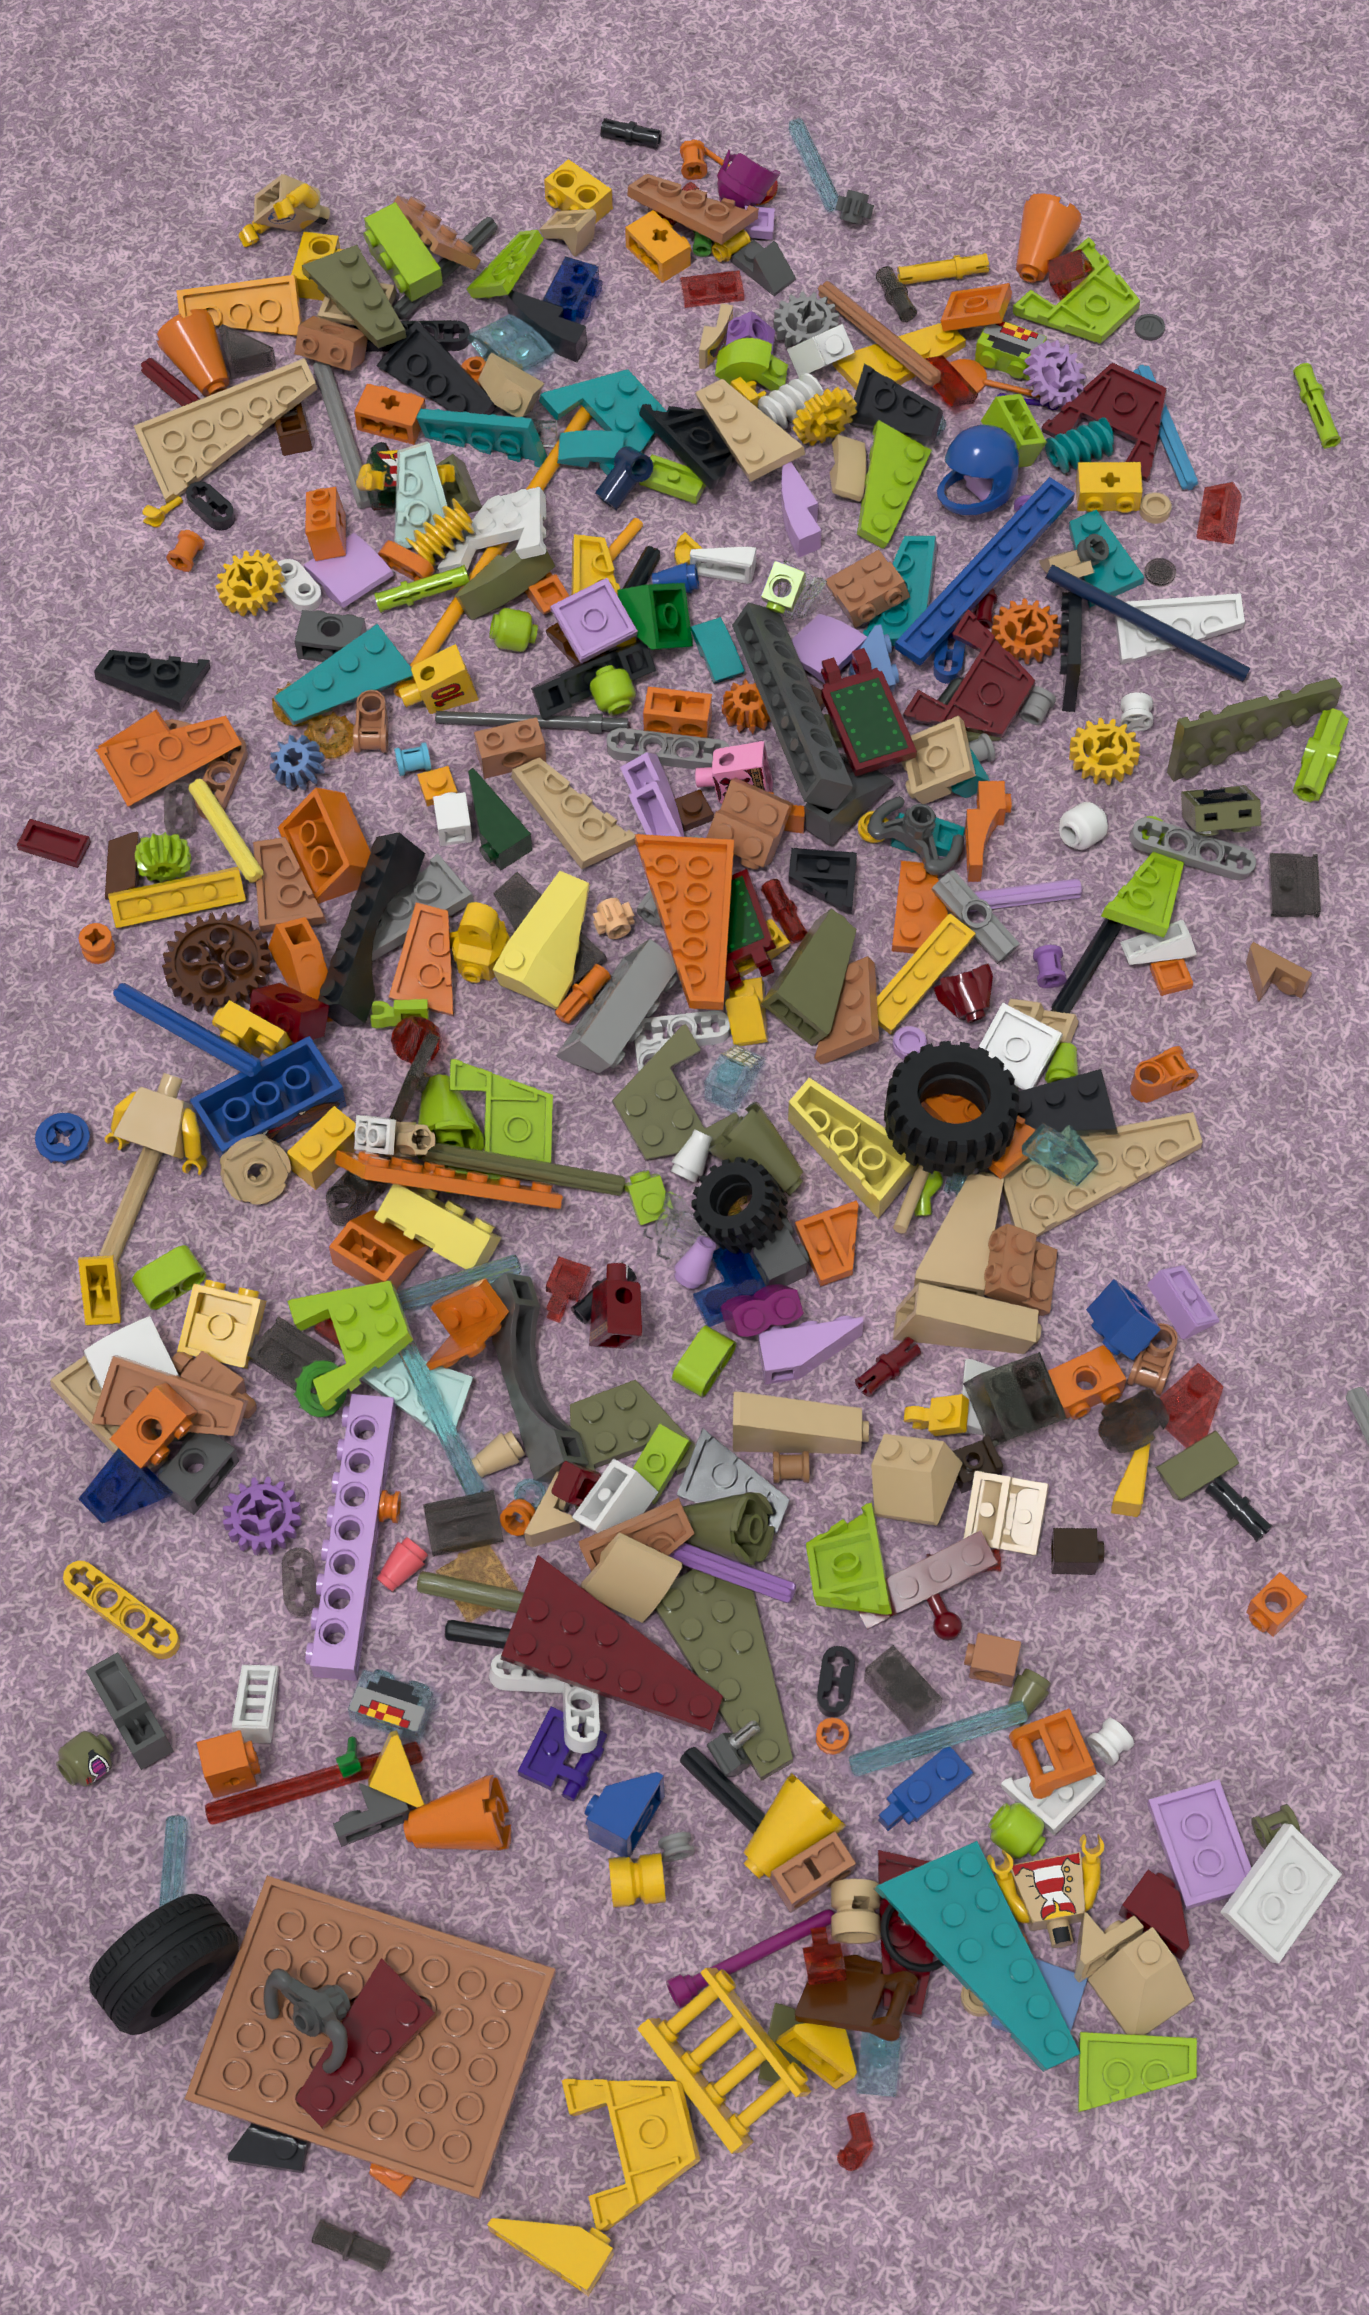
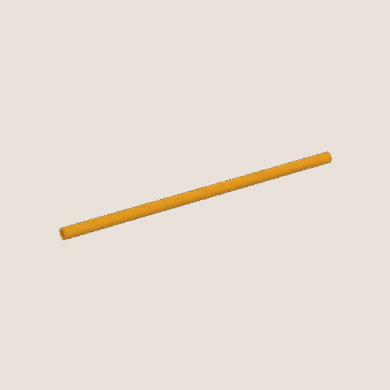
[393,405,592,698]

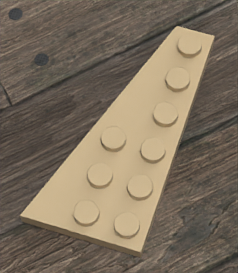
[134,358,317,504]
[1002,1112,1203,1237]

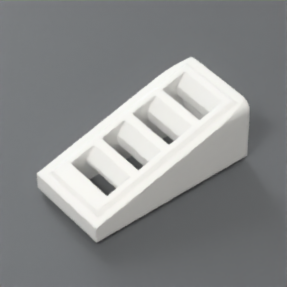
[690,547,756,584]
[1120,920,1197,965]
[232,1665,279,1744]

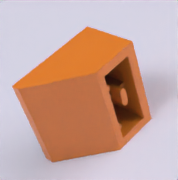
[329,1209,430,1290]

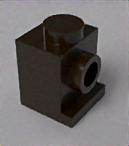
[953,1435,1003,1494]

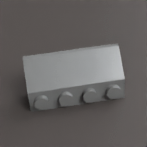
[555,939,678,1073]

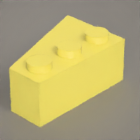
[374,1184,501,1274]

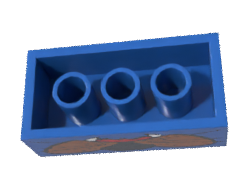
[190,1036,347,1158]

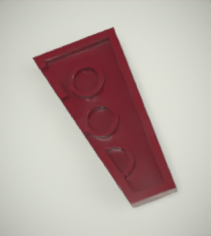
[878,1850,934,2018]

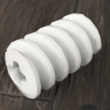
[758,373,824,430]

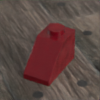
[1118,1870,1190,1960]

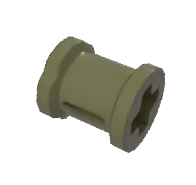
[1251,1804,1301,1849]

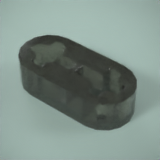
[164,781,195,840]
[282,1547,318,1618]

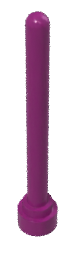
[666,1909,835,2009]

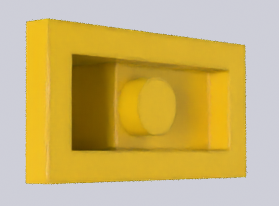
[725,977,768,1046]

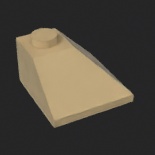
[1087,1927,1195,2035]

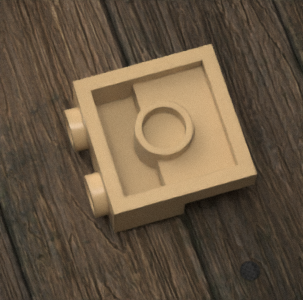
[901,716,976,804]

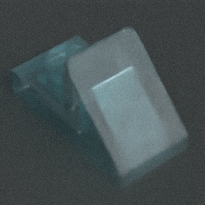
[1021,1123,1098,1186]
[857,2021,902,2097]

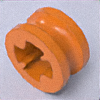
[378,1490,401,1523]
[500,1499,535,1536]
[816,1717,849,1755]

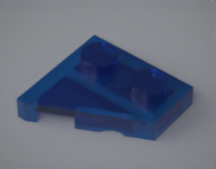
[78,1448,173,1524]

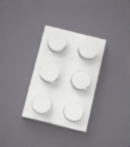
[1220,1824,1342,1964]

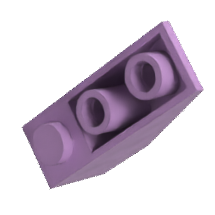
[758,1316,864,1384]

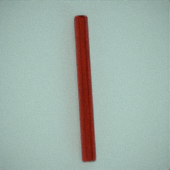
[205,1741,423,1825]

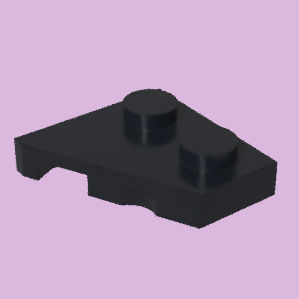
[789,848,857,914]

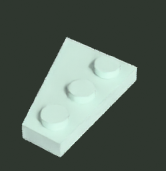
[394,442,447,549]
[361,1352,473,1445]

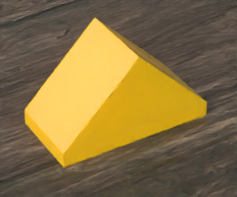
[78,1255,121,1325]
[368,1730,424,1808]
[775,2023,857,2089]

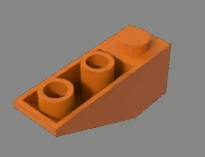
[268,917,333,1022]

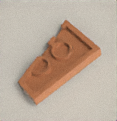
[253,837,327,933]
[814,956,879,1064]
[578,1498,695,1571]

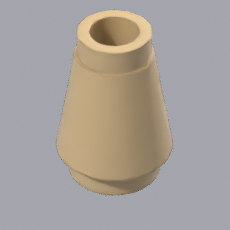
[470,1431,526,1478]

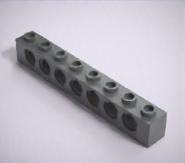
[732,602,853,810]

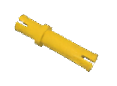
[897,253,989,286]

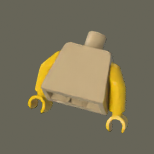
[238,174,330,247]
[104,1073,208,1176]

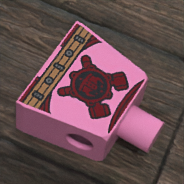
[695,741,773,804]

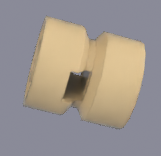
[831,1879,881,1944]

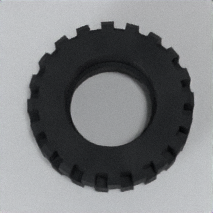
[884,1041,1020,1177]

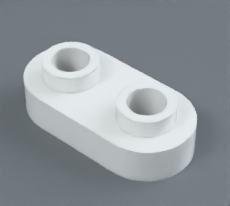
[278,559,322,612]

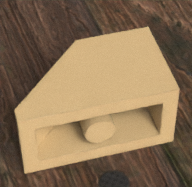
[478,353,545,417]

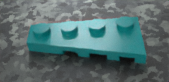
[274,624,414,725]

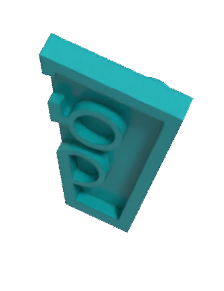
[1069,510,1145,608]

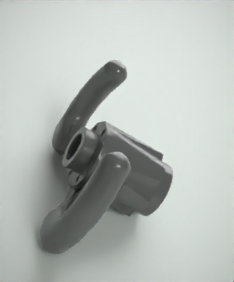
[867,796,964,876]
[264,1968,350,2074]

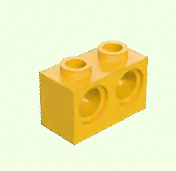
[544,159,613,224]
[291,231,343,301]

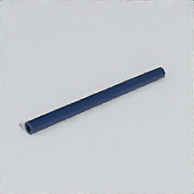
[1045,564,1250,682]

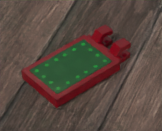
[821,648,917,777]
[725,869,776,991]

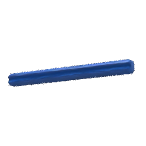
[113,983,263,1077]

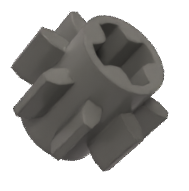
[835,189,874,225]

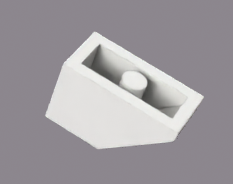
[572,1459,658,1533]

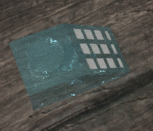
[704,1044,766,1113]

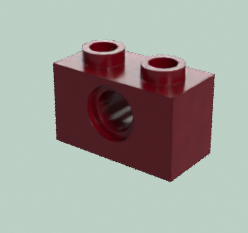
[249,983,329,1043]

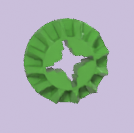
[293,1360,347,1417]

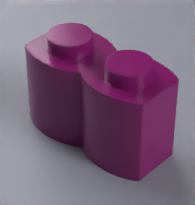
[720,1284,804,1337]

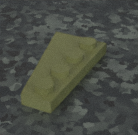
[302,245,406,348]

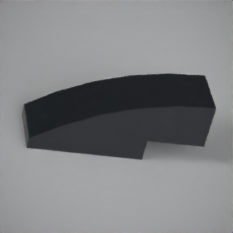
[506,290,587,363]

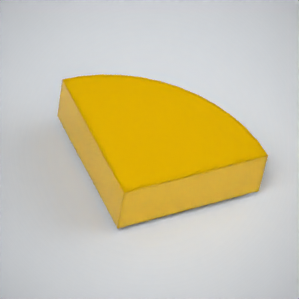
[674,532,703,565]

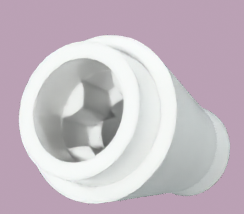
[671,1129,713,1183]

